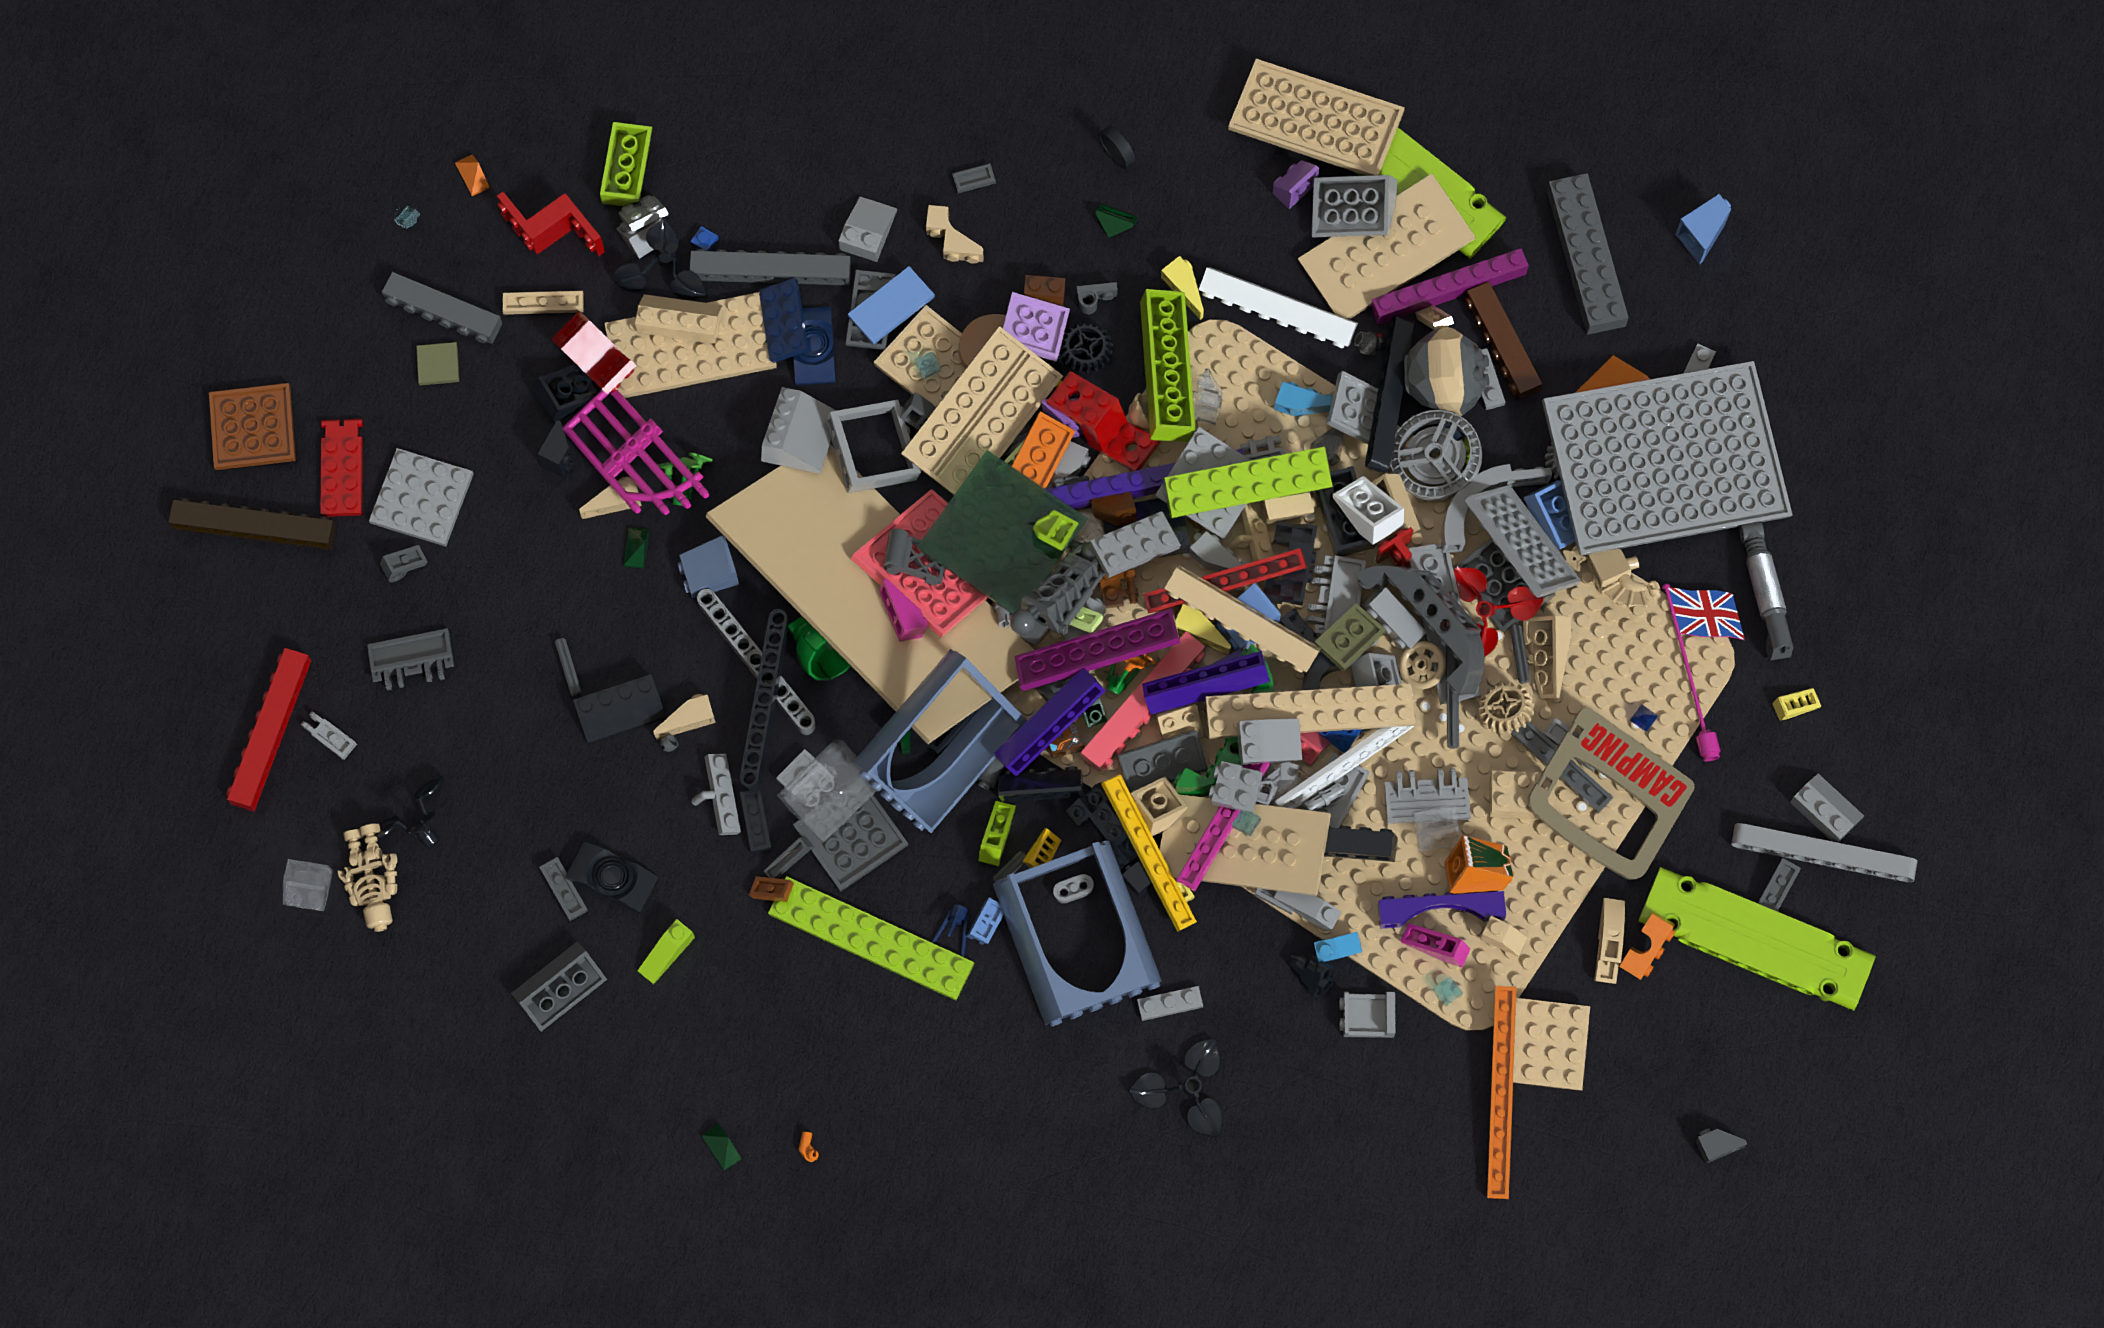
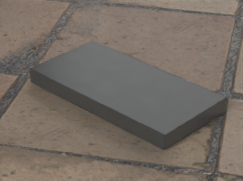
[1117,729,1208,793]

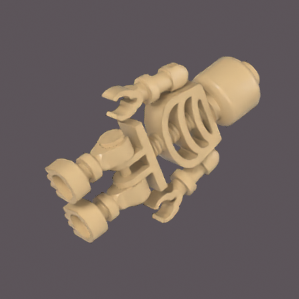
[338,824,397,932]

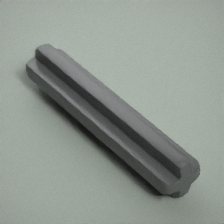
[1510,624,1530,684]
[555,638,582,696]

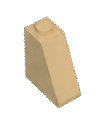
[1261,492,1317,525]

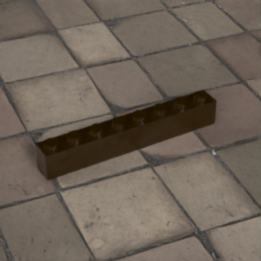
[168,498,336,550]

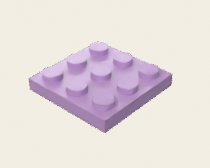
[1003,292,1070,361]

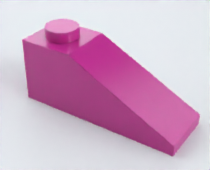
[879,579,927,642]
[1400,923,1471,967]

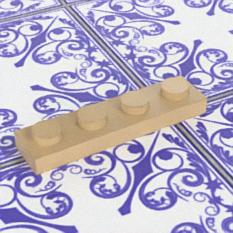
[503,291,584,314]

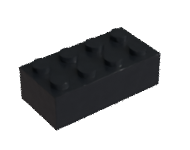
[1315,466,1375,557]

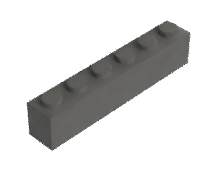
[382,272,503,344]

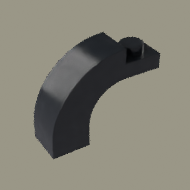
[1302,652,1341,690]

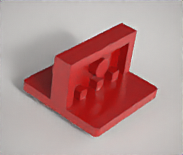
[1375,527,1414,567]

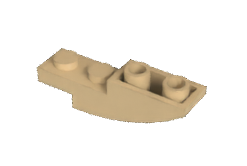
[1594,898,1625,984]

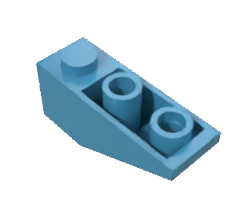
[1274,382,1333,416]

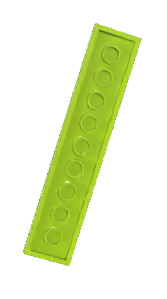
[768,876,974,1001]

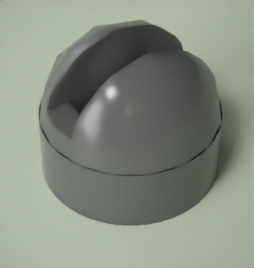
[660,734,678,752]

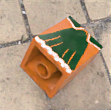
[1445,835,1514,894]

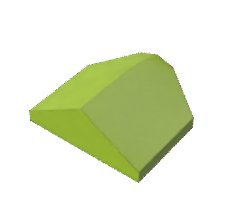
[1033,510,1079,551]

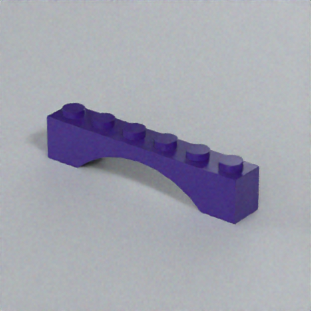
[1377,891,1506,929]

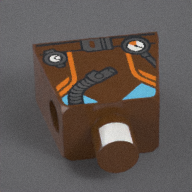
[1045,722,1084,758]

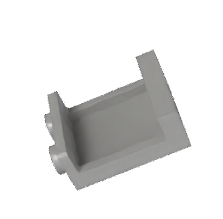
[1339,992,1395,1038]

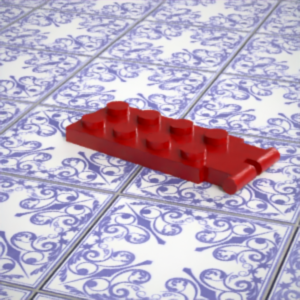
[320,419,363,517]

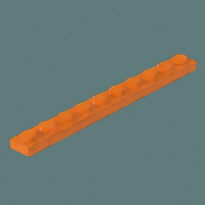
[1487,986,1517,1199]

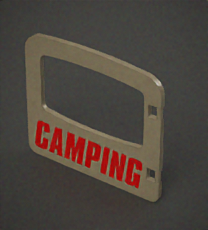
[1528,708,1695,880]

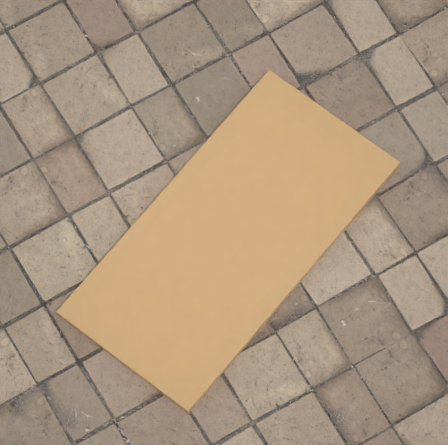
[706,444,1035,744]

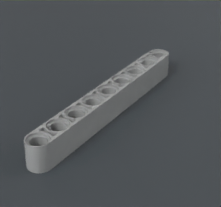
[697,589,816,735]
[1731,823,1917,882]

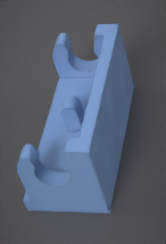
[967,898,1004,945]

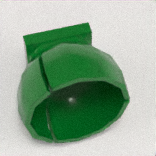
[788,616,851,680]

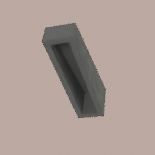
[764,837,814,878]

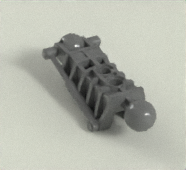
[1010,539,1105,635]

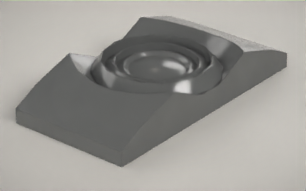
[846,270,896,350]

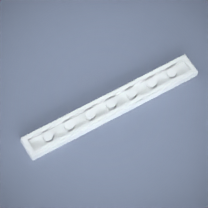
[1275,726,1414,809]

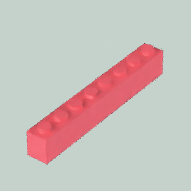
[1081,631,1206,773]

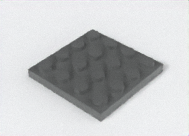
[793,778,908,892]

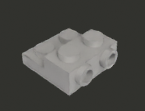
[1209,761,1263,814]

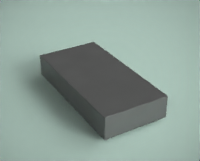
[952,163,996,194]

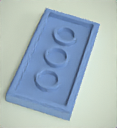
[848,266,935,345]

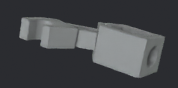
[1256,762,1299,806]

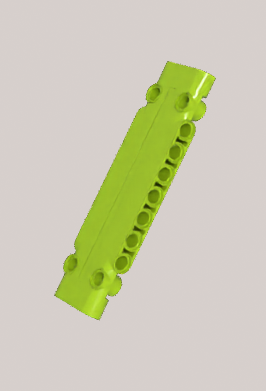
[1338,85,1506,259]
[1638,867,1876,1011]

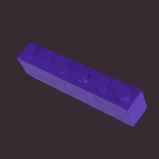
[1142,651,1270,714]
[994,668,1106,776]

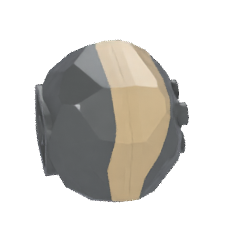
[1404,327,1490,416]

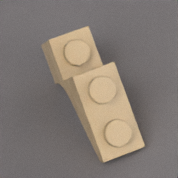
[926,205,984,264]

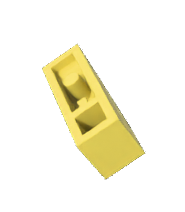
[1161,256,1204,320]
[1175,604,1231,655]

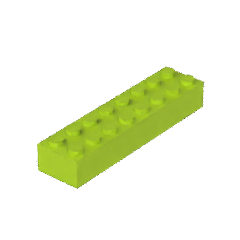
[1140,289,1196,442]
[1163,447,1333,519]

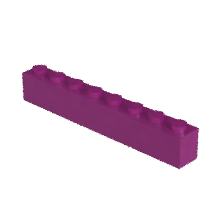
[1371,248,1529,325]

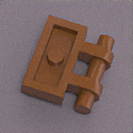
[1098,568,1139,608]

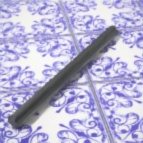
[1446,591,1459,749]

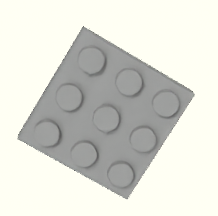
[1327,371,1378,444]

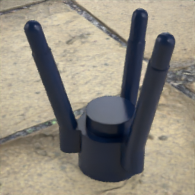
[931,904,970,957]

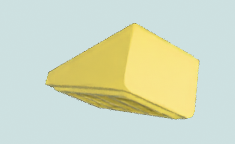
[1773,688,1821,721]

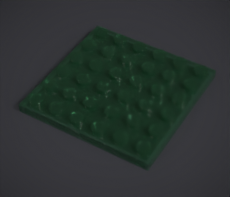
[917,450,1087,614]

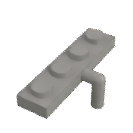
[691,754,741,835]

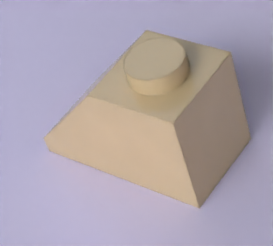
[1480,916,1527,957]

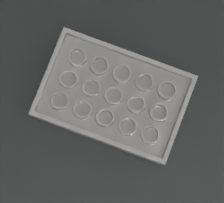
[1465,485,1581,598]

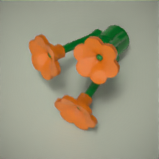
[1106,654,1157,695]

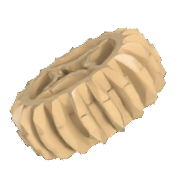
[1478,681,1534,735]

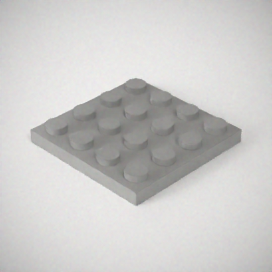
[1155,427,1251,539]
[369,448,474,547]

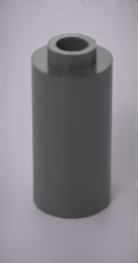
[977,757,1005,790]

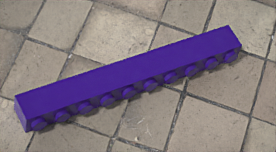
[1045,449,1245,514]

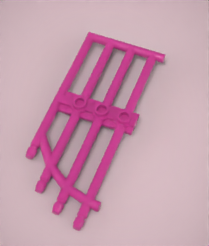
[563,383,709,515]

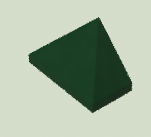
[1096,204,1138,238]
[623,527,649,569]
[701,1124,742,1171]

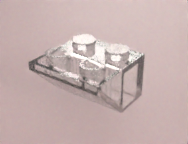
[1193,368,1223,425]
[1412,805,1459,852]
[283,859,333,911]

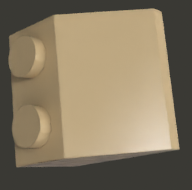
[1130,777,1188,836]

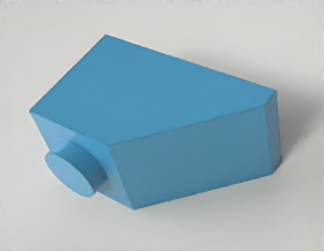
[1314,932,1362,962]

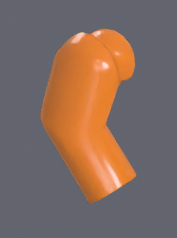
[799,1131,819,1162]

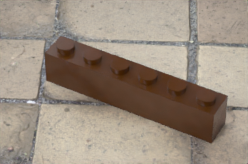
[1465,282,1542,400]

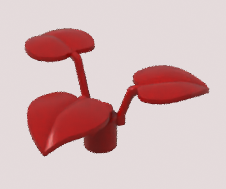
[1454,567,1544,657]

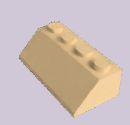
[635,294,723,344]

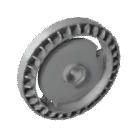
[1390,410,1482,501]

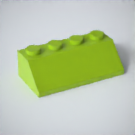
[600,122,652,206]

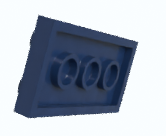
[759,278,809,363]

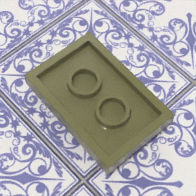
[1314,603,1386,672]

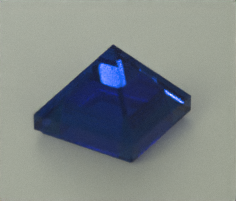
[1629,704,1658,732]

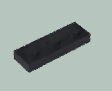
[740,789,772,853]

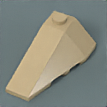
[1523,616,1571,699]

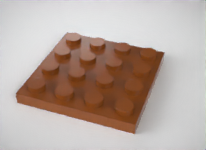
[209,383,296,470]

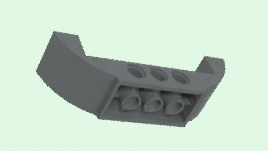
[1355,566,1485,695]

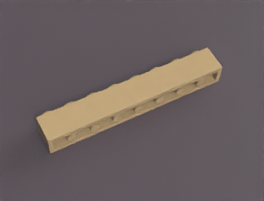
[1164,565,1321,672]

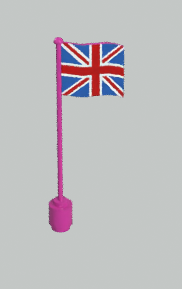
[1662,584,1745,762]

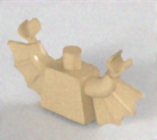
[1585,549,1660,608]

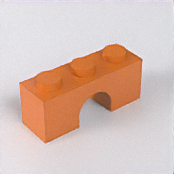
[1619,911,1676,980]

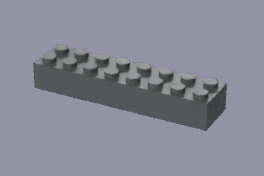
[1547,173,1629,335]

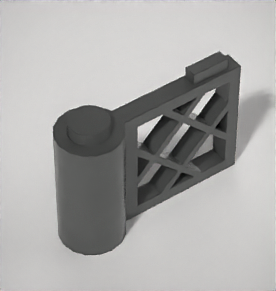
[883,529,948,586]

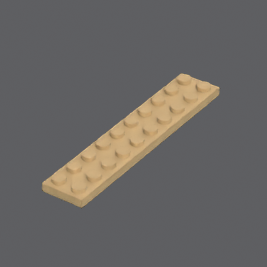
[1205,684,1415,739]

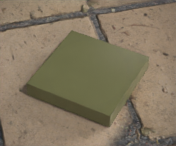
[417,342,460,385]

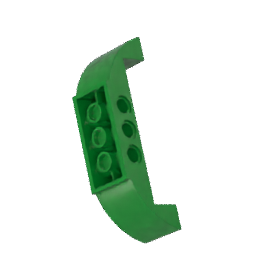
[1174,644,1274,797]

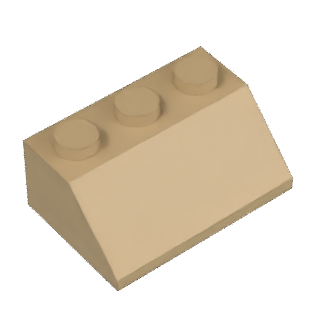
[1372,474,1420,546]

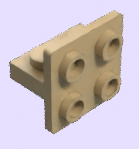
[1154,703,1204,740]

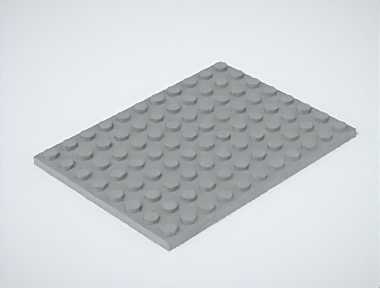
[1542,361,1792,556]

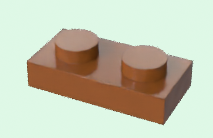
[749,876,794,902]

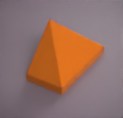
[455,154,490,196]

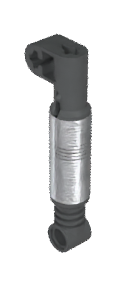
[1739,521,1794,661]

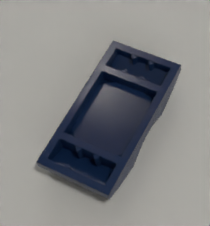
[794,307,836,385]

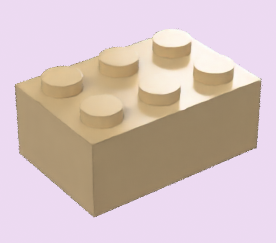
[1490,771,1555,819]

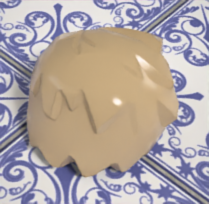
[1128,393,1149,429]

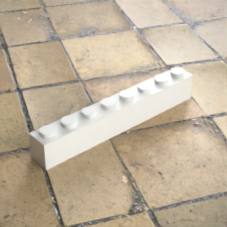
[1199,267,1358,348]

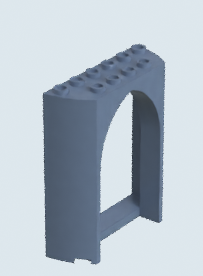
[852,649,1028,833]
[993,841,1162,1027]

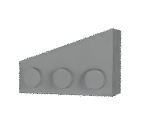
[1360,587,1427,650]

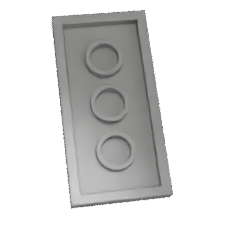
[1089,511,1181,578]

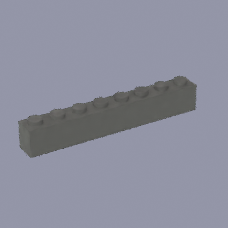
[690,249,851,285]

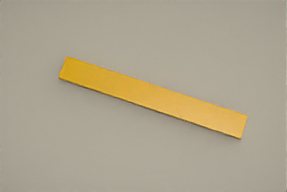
[1101,774,1197,932]

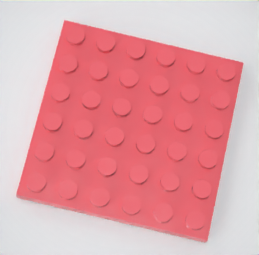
[851,489,1021,638]

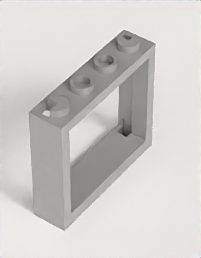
[826,400,921,493]

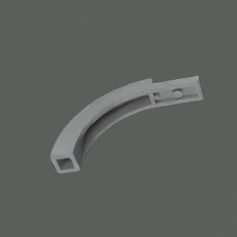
[1441,464,1552,553]

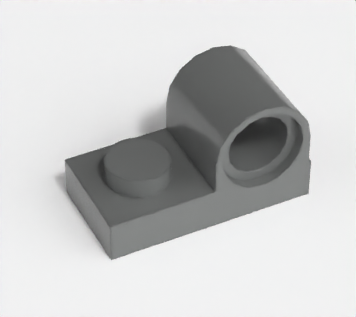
[1077,282,1117,314]
[380,545,427,582]

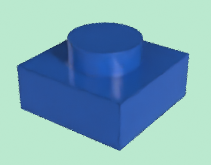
[690,226,719,251]

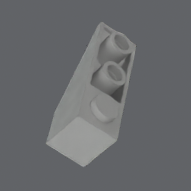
[1189,531,1246,572]

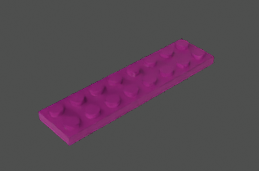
[1014,608,1180,691]

